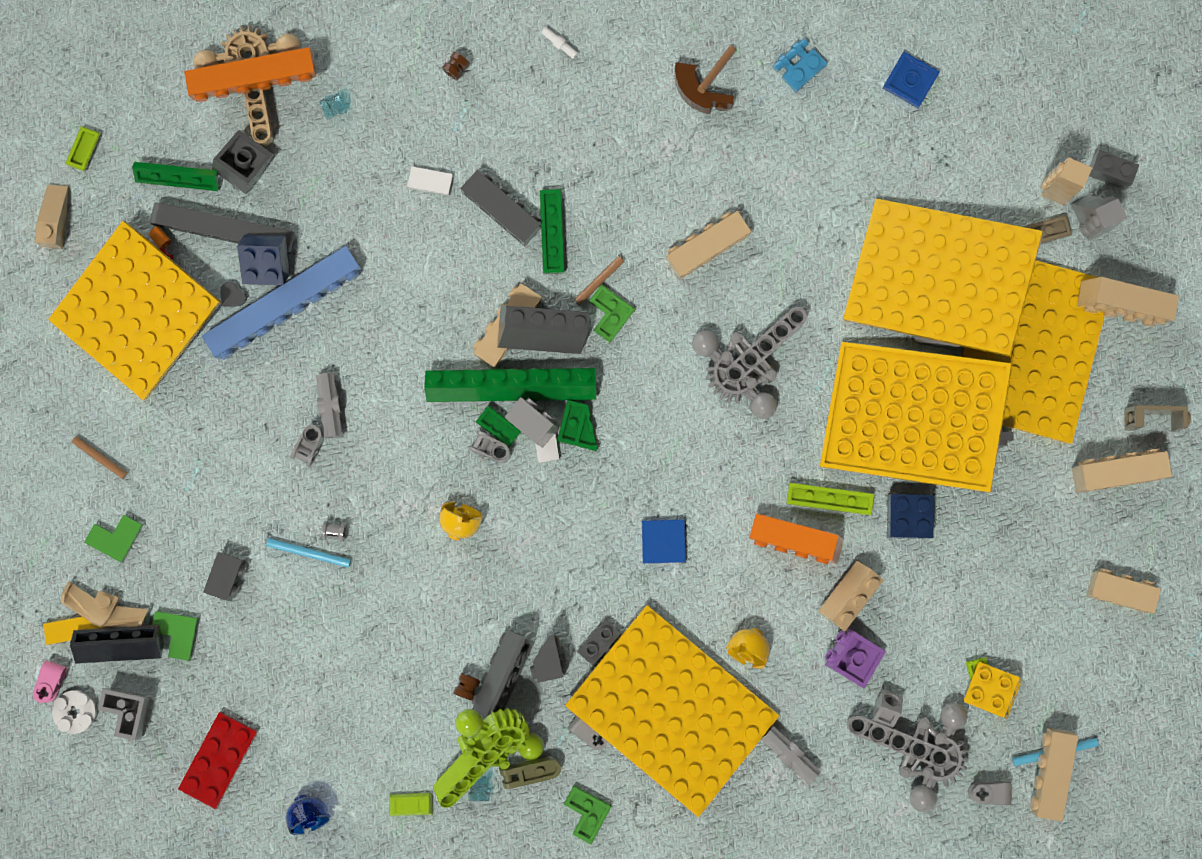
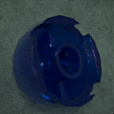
[285,795,330,835]

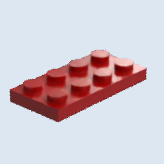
[178,712,258,809]

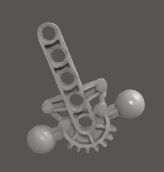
[692,307,807,419]
[847,703,969,812]

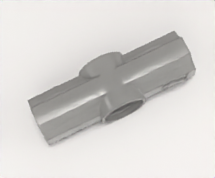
[316,373,343,439]
[761,726,821,785]

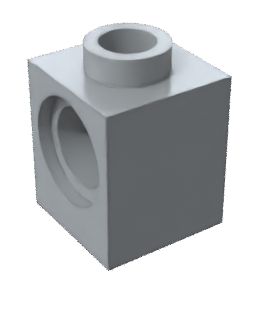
[872,689,903,729]

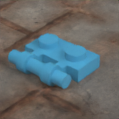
[773,38,827,93]

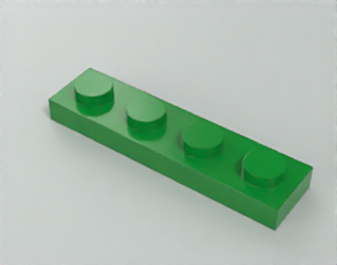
[132,161,220,191]
[540,189,564,275]

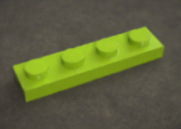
[786,483,874,516]

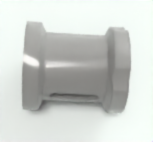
[321,521,346,542]

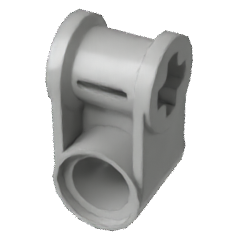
[290,425,324,467]
[469,430,511,464]
[568,717,608,750]
[968,781,1012,805]

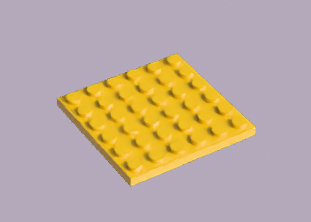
[48,221,222,400]

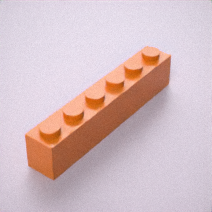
[184,47,317,102]

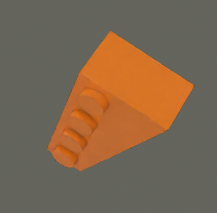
[749,514,844,565]

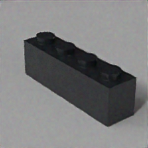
[70,625,164,664]

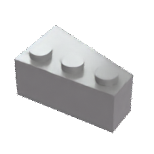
[1070,193,1128,241]

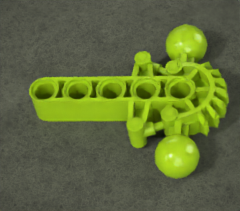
[433,708,544,808]

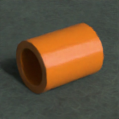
[148,226,172,249]

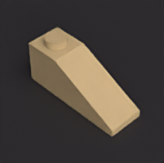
[35,185,69,249]

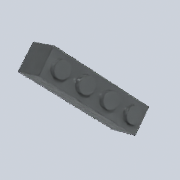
[460,170,541,247]

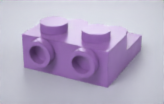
[825,628,886,689]

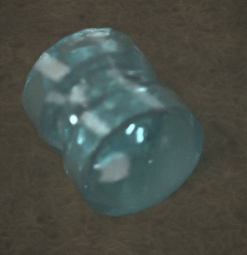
[319,93,347,120]
[468,777,490,801]

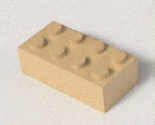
[1077,277,1179,327]
[1072,448,1172,493]

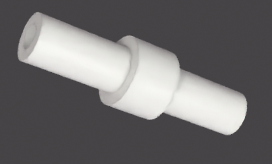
[541,27,578,59]

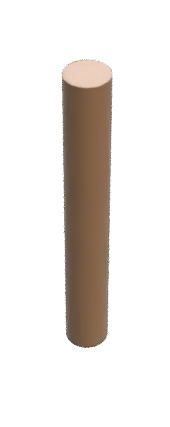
[697,46,736,93]
[574,256,624,306]
[72,436,128,480]

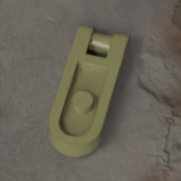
[499,756,561,789]

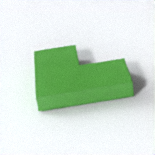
[589,284,635,344]
[84,515,143,563]
[152,611,198,661]
[564,785,612,845]

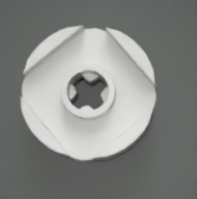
[52,690,97,734]

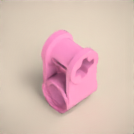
[33,660,67,703]

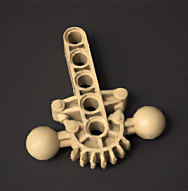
[193,26,302,147]

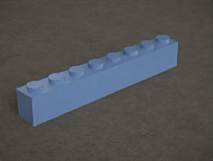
[202,246,362,360]

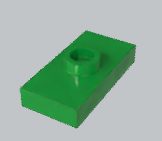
[475,405,521,448]

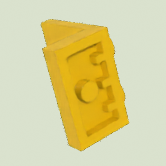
[964,662,1023,720]

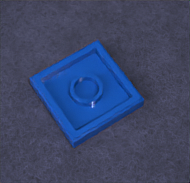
[882,52,940,109]
[642,520,686,564]

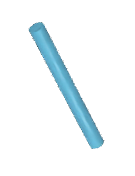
[266,538,351,568]
[1012,738,1099,766]

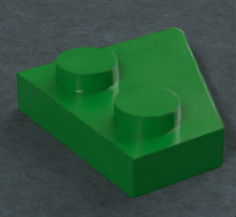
[557,400,597,452]

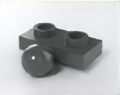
[577,619,622,666]

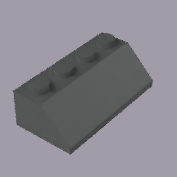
[497,305,590,354]
[472,630,535,717]

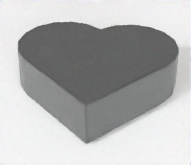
[220,282,247,308]

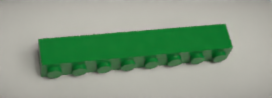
[424,368,596,402]

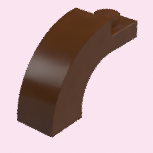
[674,62,734,114]

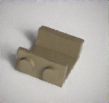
[1124,405,1191,432]

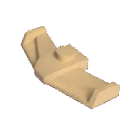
[61,581,150,628]

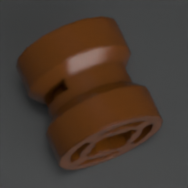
[441,51,470,81]
[453,673,481,701]

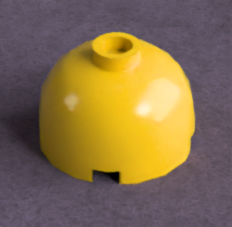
[439,501,483,540]
[726,628,770,669]

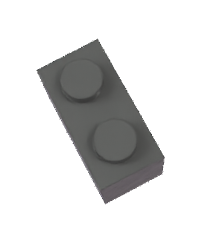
[1089,150,1139,190]
[203,552,247,601]

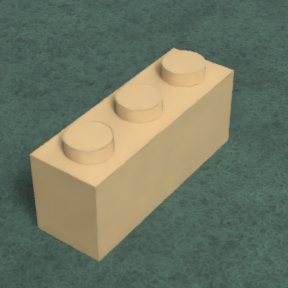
[818,561,884,632]
[1087,568,1161,614]

